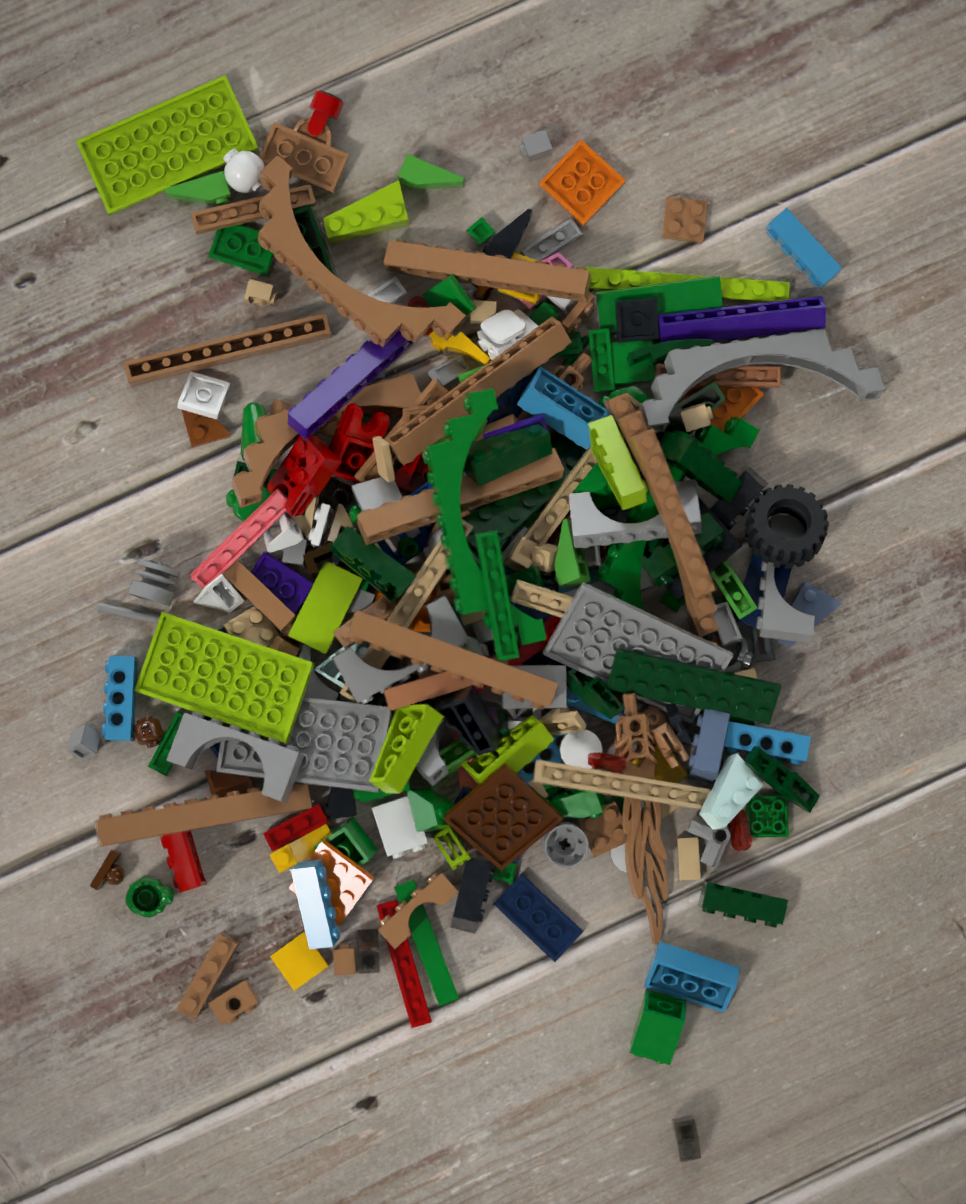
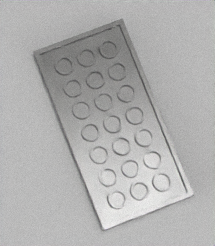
[543,582,733,724]
[216,697,393,793]

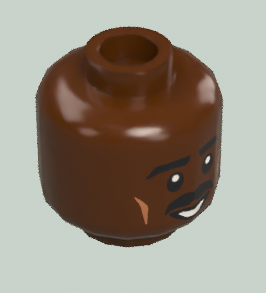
[134,716,164,748]

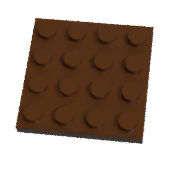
[443,763,564,871]

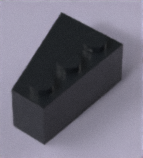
[450,857,494,934]

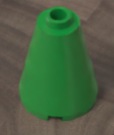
[240,402,267,461]

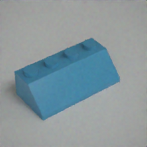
[517,366,608,450]
[644,942,740,1013]

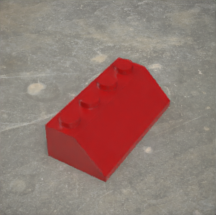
[160,804,207,893]

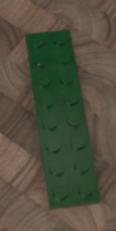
[464,434,586,553]
[606,648,781,724]

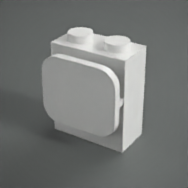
[477,309,538,360]
[372,796,428,859]

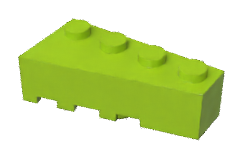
[323,180,409,244]
[588,415,648,510]
[369,704,444,793]
[461,715,554,784]

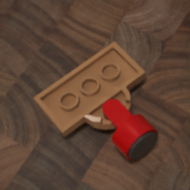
[259,90,350,194]

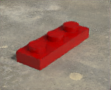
[263,804,329,852]

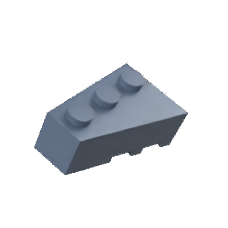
[775,582,842,648]
[688,709,730,784]

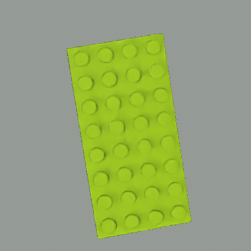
[76,75,259,216]
[134,612,315,744]

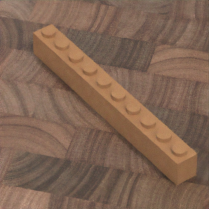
[383,240,592,302]
[124,313,333,386]
[384,317,571,465]
[357,448,564,545]
[347,610,558,710]
[94,782,312,847]

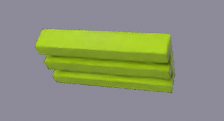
[432,827,471,870]

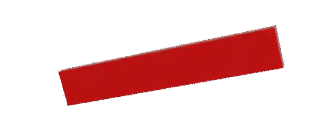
[376,899,432,1028]

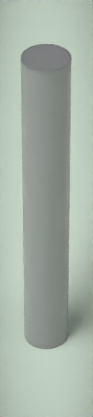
[98,603,160,623]

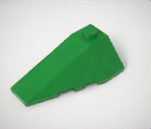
[545,789,607,818]

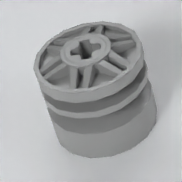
[128,559,180,606]
[541,820,589,869]

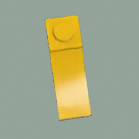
[429,331,492,365]
[270,824,331,873]

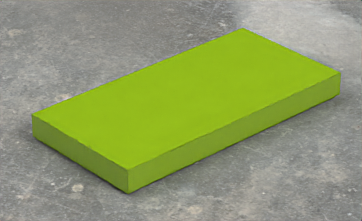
[288,561,363,654]

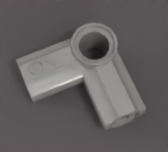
[687,815,730,868]

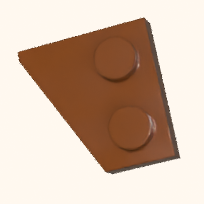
[181,409,231,448]
[205,770,255,798]

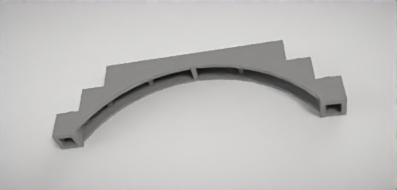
[639,329,885,433]

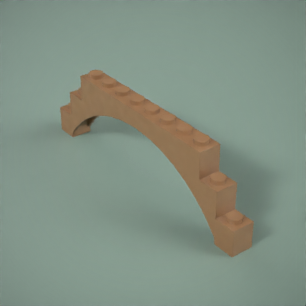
[258,155,466,347]
[232,373,421,507]
[603,393,719,637]

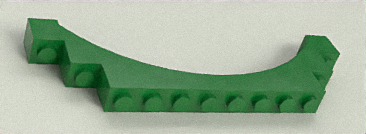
[423,388,546,645]
[596,417,760,611]

